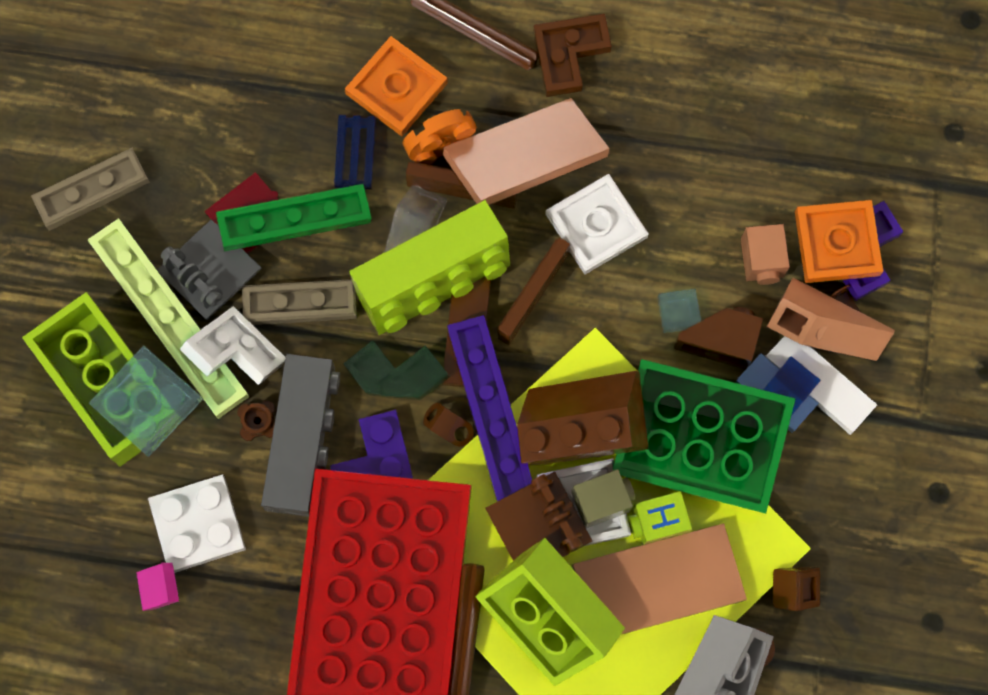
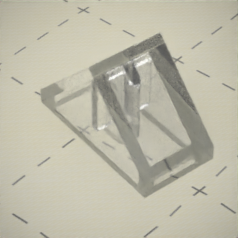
[385,185,447,252]

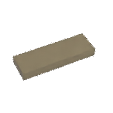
[31,148,150,231]
[242,279,357,325]

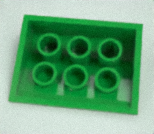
[612,359,796,514]

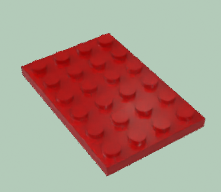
[287,469,472,695]

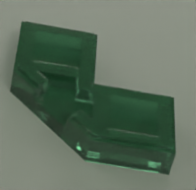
[343,340,450,400]

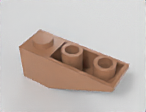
[767,278,895,361]

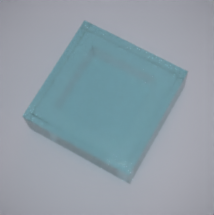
[657,289,701,333]

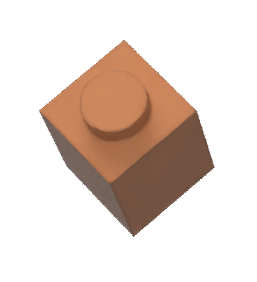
[741,224,790,285]

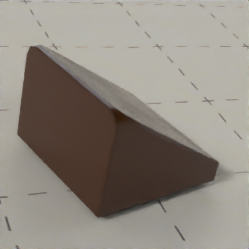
[773,567,820,611]

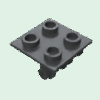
[157,220,262,320]

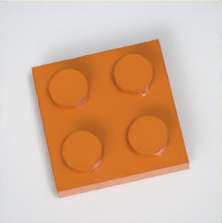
[345,36,448,136]
[795,200,883,283]

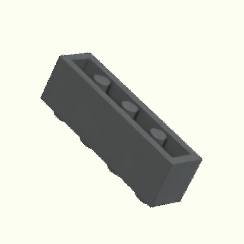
[261,354,340,517]

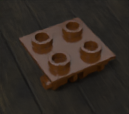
[485,472,593,561]

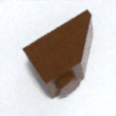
[673,307,763,370]

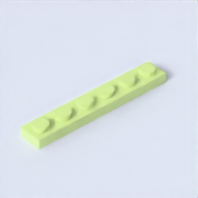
[88,218,249,419]

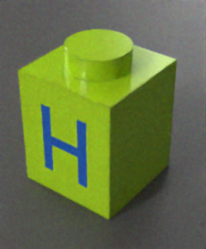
[628,491,692,545]

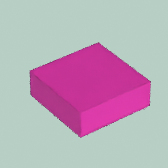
[136,563,179,611]

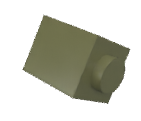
[571,469,636,529]

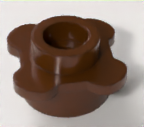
[237,401,275,441]

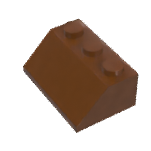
[517,371,649,466]

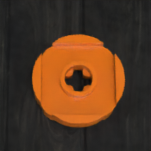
[403,109,477,165]

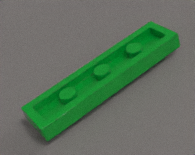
[216,184,372,252]

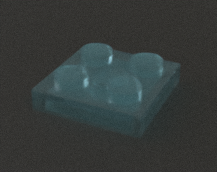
[89,345,203,457]

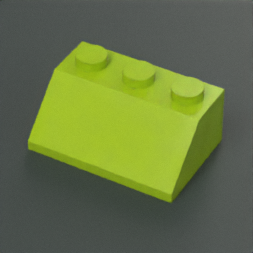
[475,538,625,686]

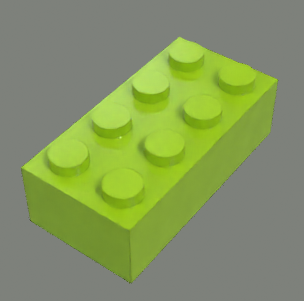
[349,200,510,335]
[22,292,183,467]

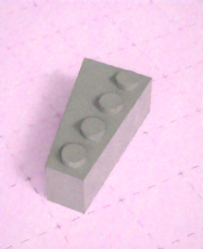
[675,615,774,695]

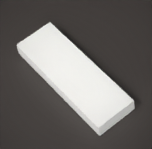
[766,336,877,435]

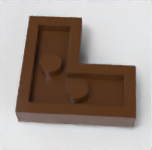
[533,14,612,97]

